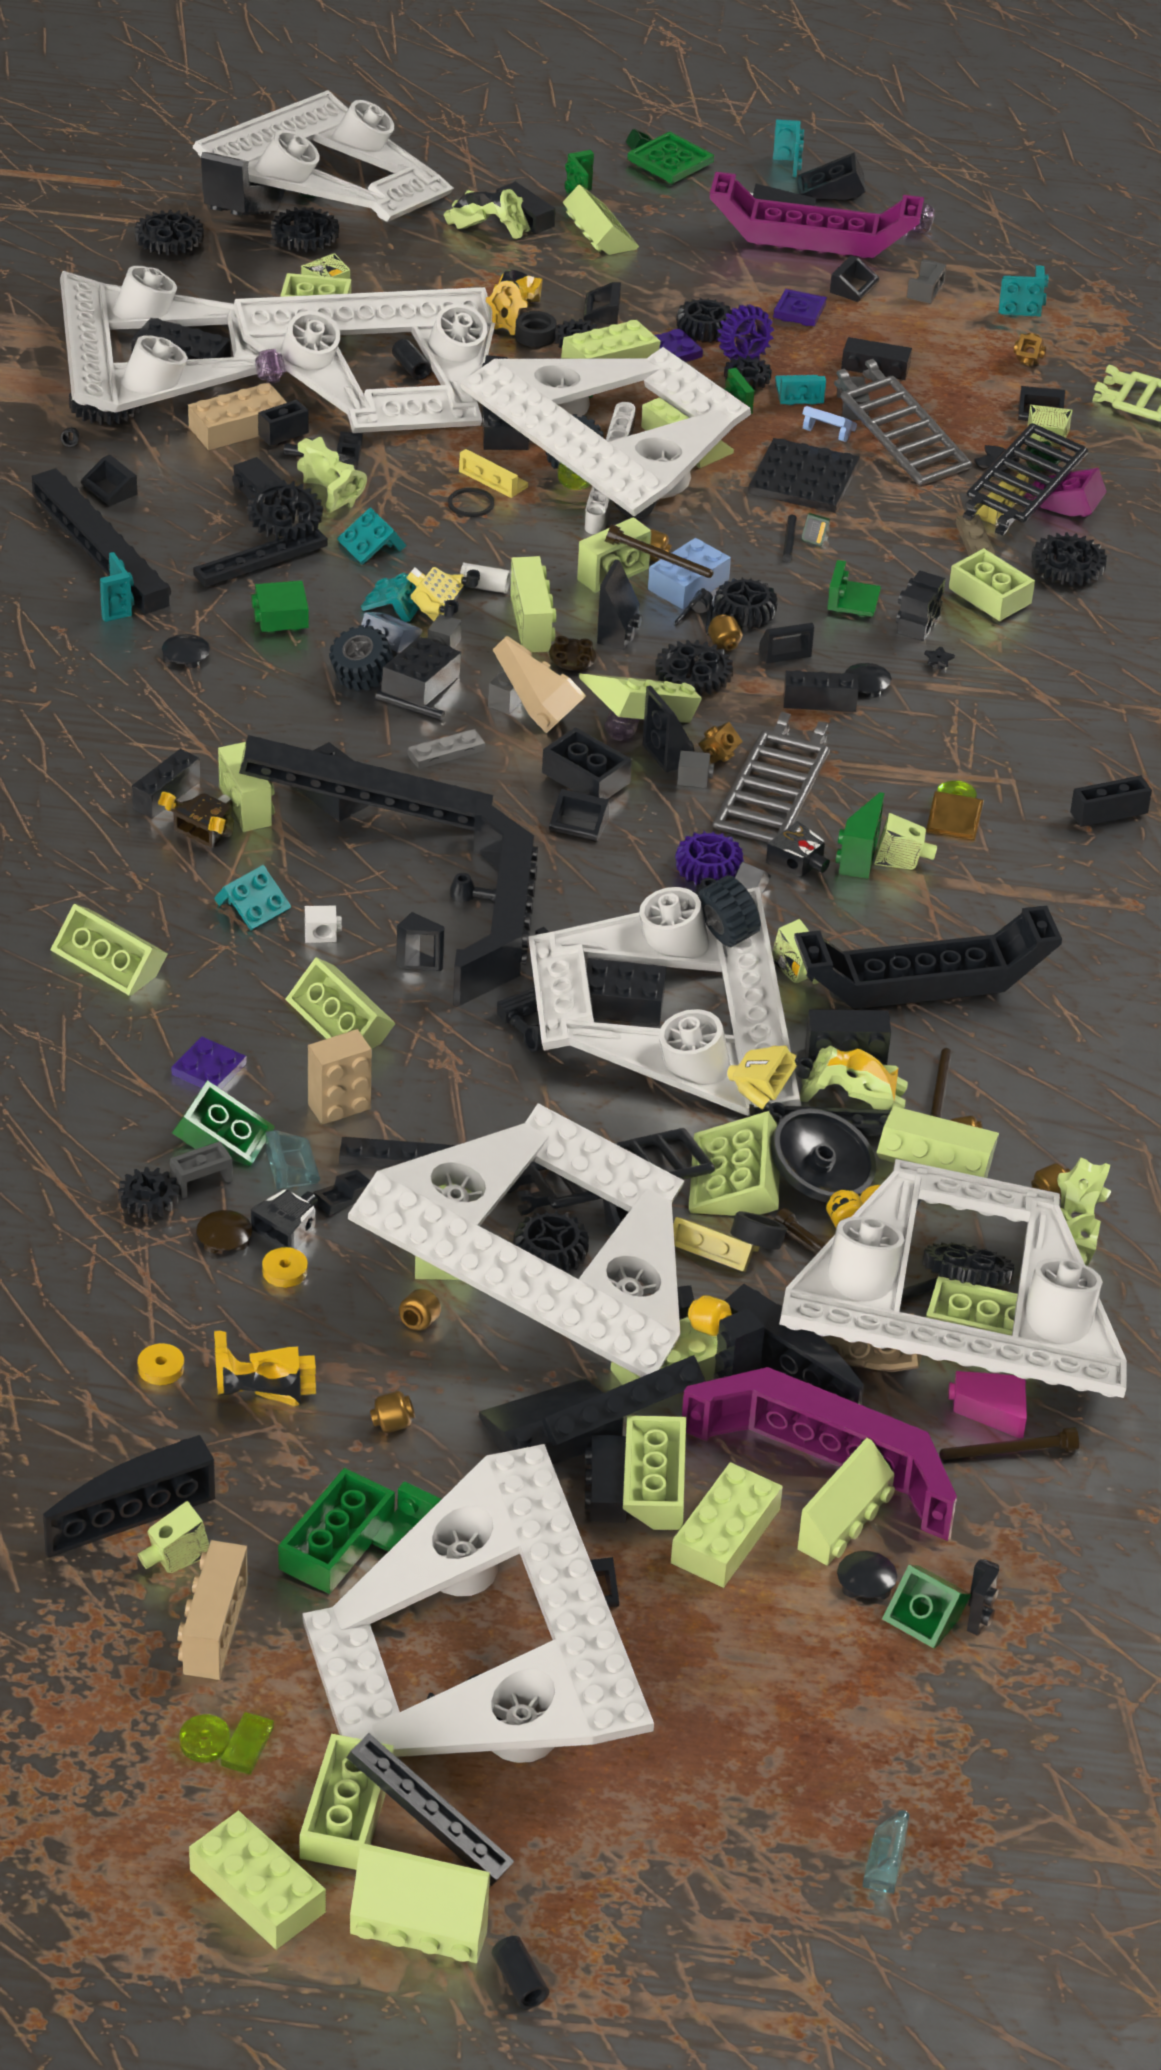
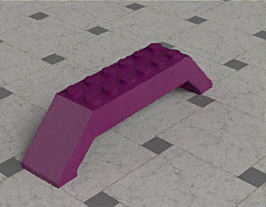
[709,172,924,258]
[682,1367,957,1541]

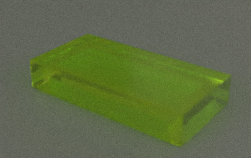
[221,1712,274,1775]

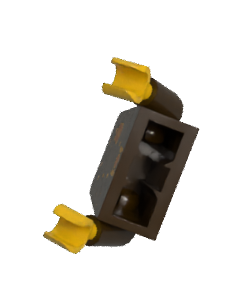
[158,792,234,848]

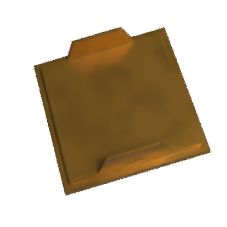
[926,791,984,841]

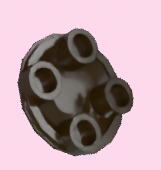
[549,636,596,670]
[196,1210,252,1253]

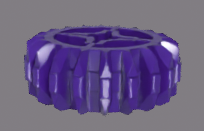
[717,304,774,360]
[675,831,744,886]

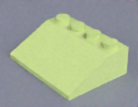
[578,673,702,723]
[689,1111,780,1216]
[350,1843,490,1963]

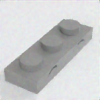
[408,729,485,769]

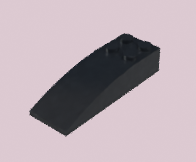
[724,1284,864,1404]
[43,1435,215,1558]

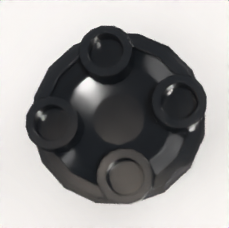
[162,634,210,668]
[845,663,892,698]
[837,1551,897,1599]

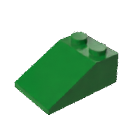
[835,792,885,879]
[172,1080,275,1166]

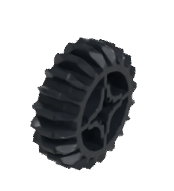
[676,298,732,343]
[714,577,778,629]
[513,1210,589,1273]

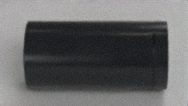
[392,339,431,380]
[491,1936,550,2009]

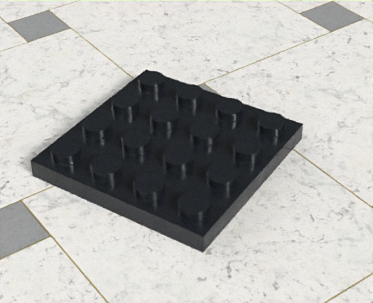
[748,438,860,513]

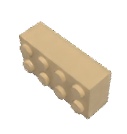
[188,383,287,450]
[177,1540,248,1680]

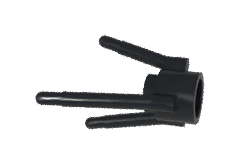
[675,588,715,635]

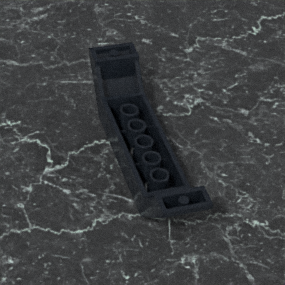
[201,152,286,216]
[453,799,538,1006]
[794,905,1062,1009]

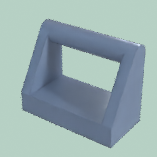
[361,612,422,652]

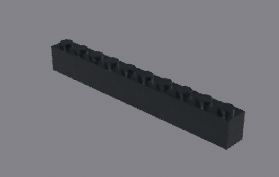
[32,468,171,614]
[239,735,493,831]

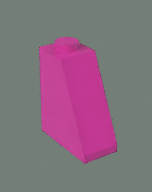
[948,1371,1027,1438]

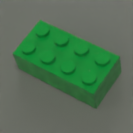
[278,1468,395,1594]

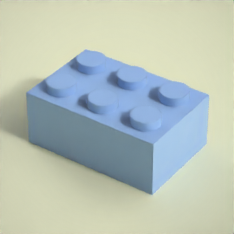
[648,538,731,609]

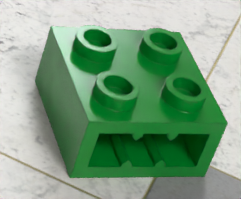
[251,581,309,632]

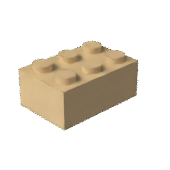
[308,1029,372,1125]

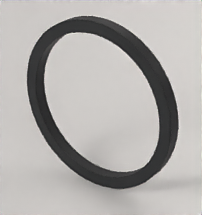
[448,487,494,517]

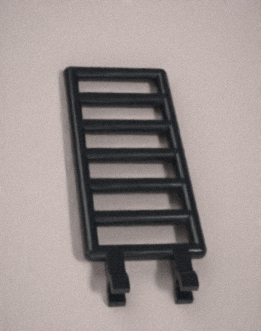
[963,423,1089,536]
[506,1128,715,1216]

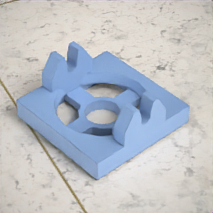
[802,406,857,442]

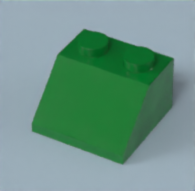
[882,1565,971,1648]

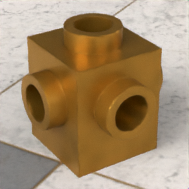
[1013,333,1046,366]
[698,722,743,764]

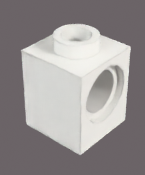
[305,906,342,943]

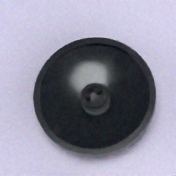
[771,1109,876,1203]

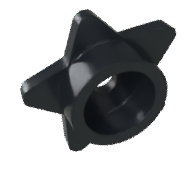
[924,647,955,669]

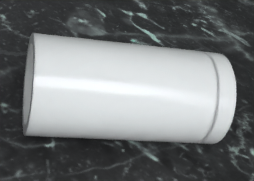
[460,563,511,594]

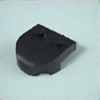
[967,1559,999,1636]

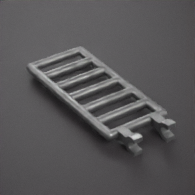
[834,359,972,486]
[712,712,830,843]

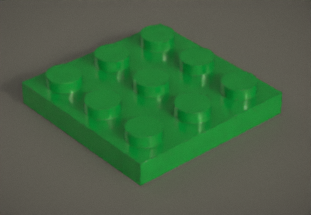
[627,131,714,184]

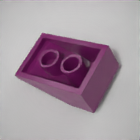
[1024,468,1107,517]

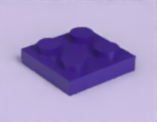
[773,289,827,327]
[654,329,703,362]
[171,1036,247,1090]

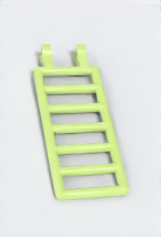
[1092,365,1161,422]

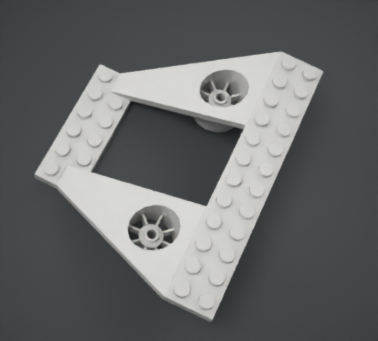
[192,90,454,222]
[60,266,280,413]
[234,287,495,433]
[460,347,751,516]
[528,887,801,1116]
[348,1103,684,1377]
[779,1159,1127,1398]
[302,1444,654,1763]

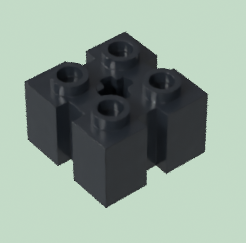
[896,570,946,641]

